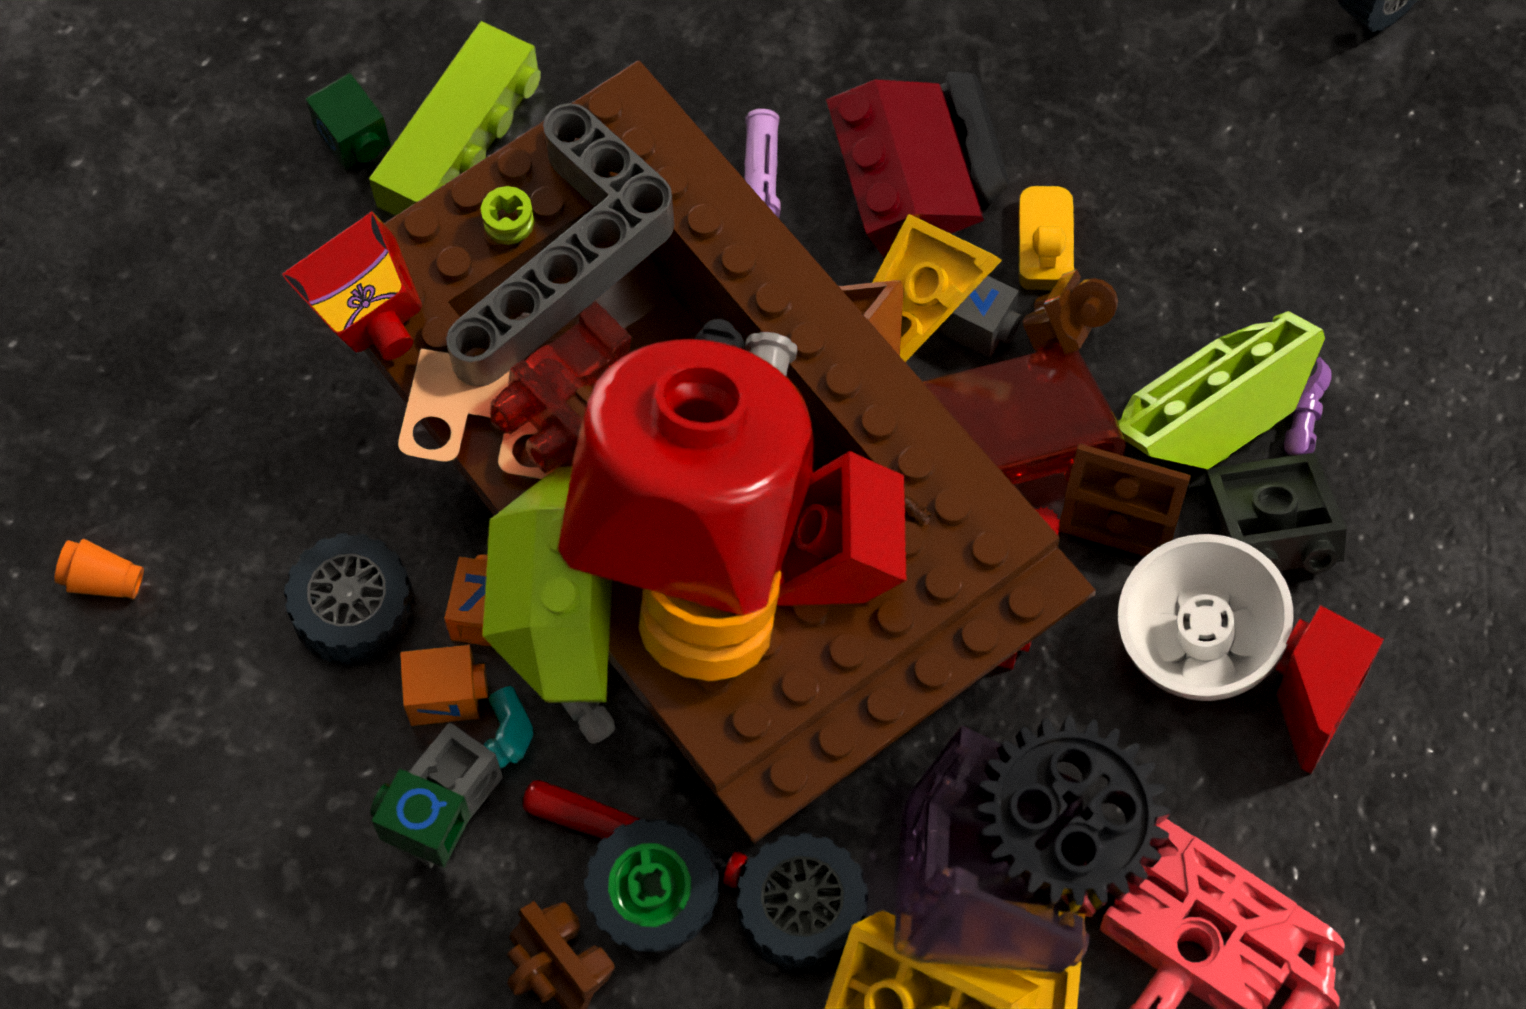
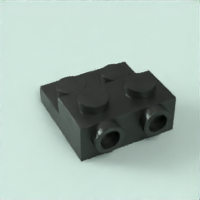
[1205,452,1347,573]

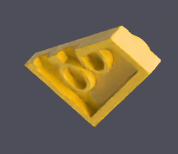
[872,214,1002,362]

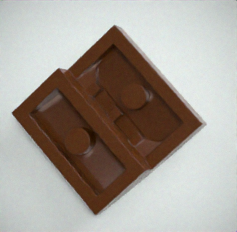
[1059,443,1191,556]

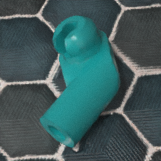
[483,686,533,768]

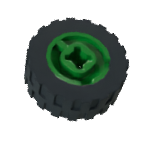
[584,819,720,951]

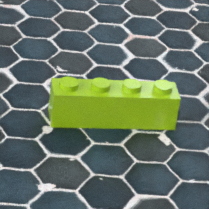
[369,21,540,216]

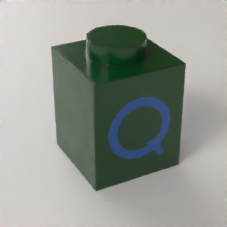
[306,73,391,170]
[370,768,471,868]

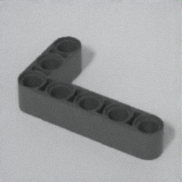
[446,103,675,386]

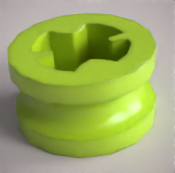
[481,186,534,245]

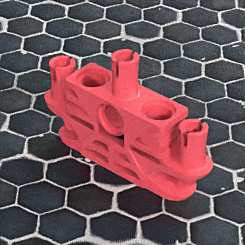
[1061,819,1345,1009]

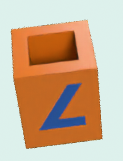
[444,554,492,647]
[400,645,488,726]

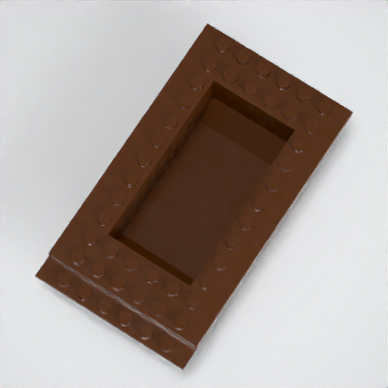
[364,60,1096,843]

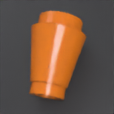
[54,539,144,599]

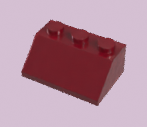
[826,79,984,259]

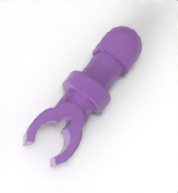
[1284,357,1332,456]

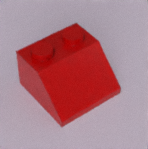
[776,451,906,606]
[1275,605,1384,774]

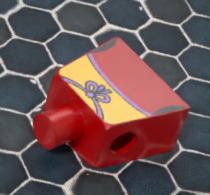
[282,212,422,360]

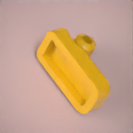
[1018,186,1074,290]

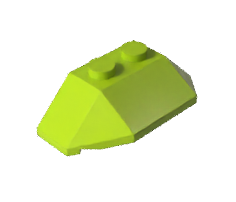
[1114,311,1325,469]
[483,467,612,703]

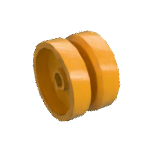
[639,571,781,681]

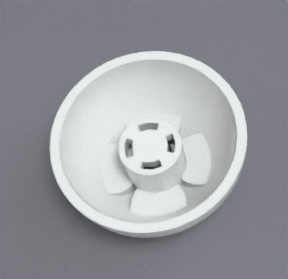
[1118,534,1293,701]

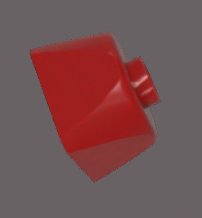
[557,339,813,616]

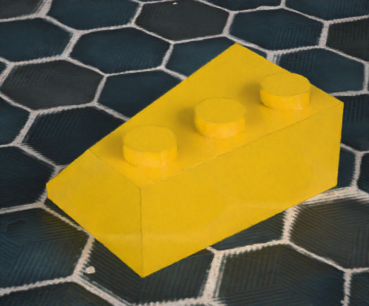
[825,910,1041,1009]

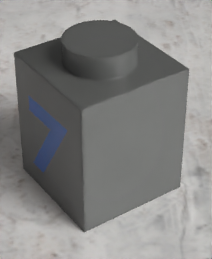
[936,276,1022,358]

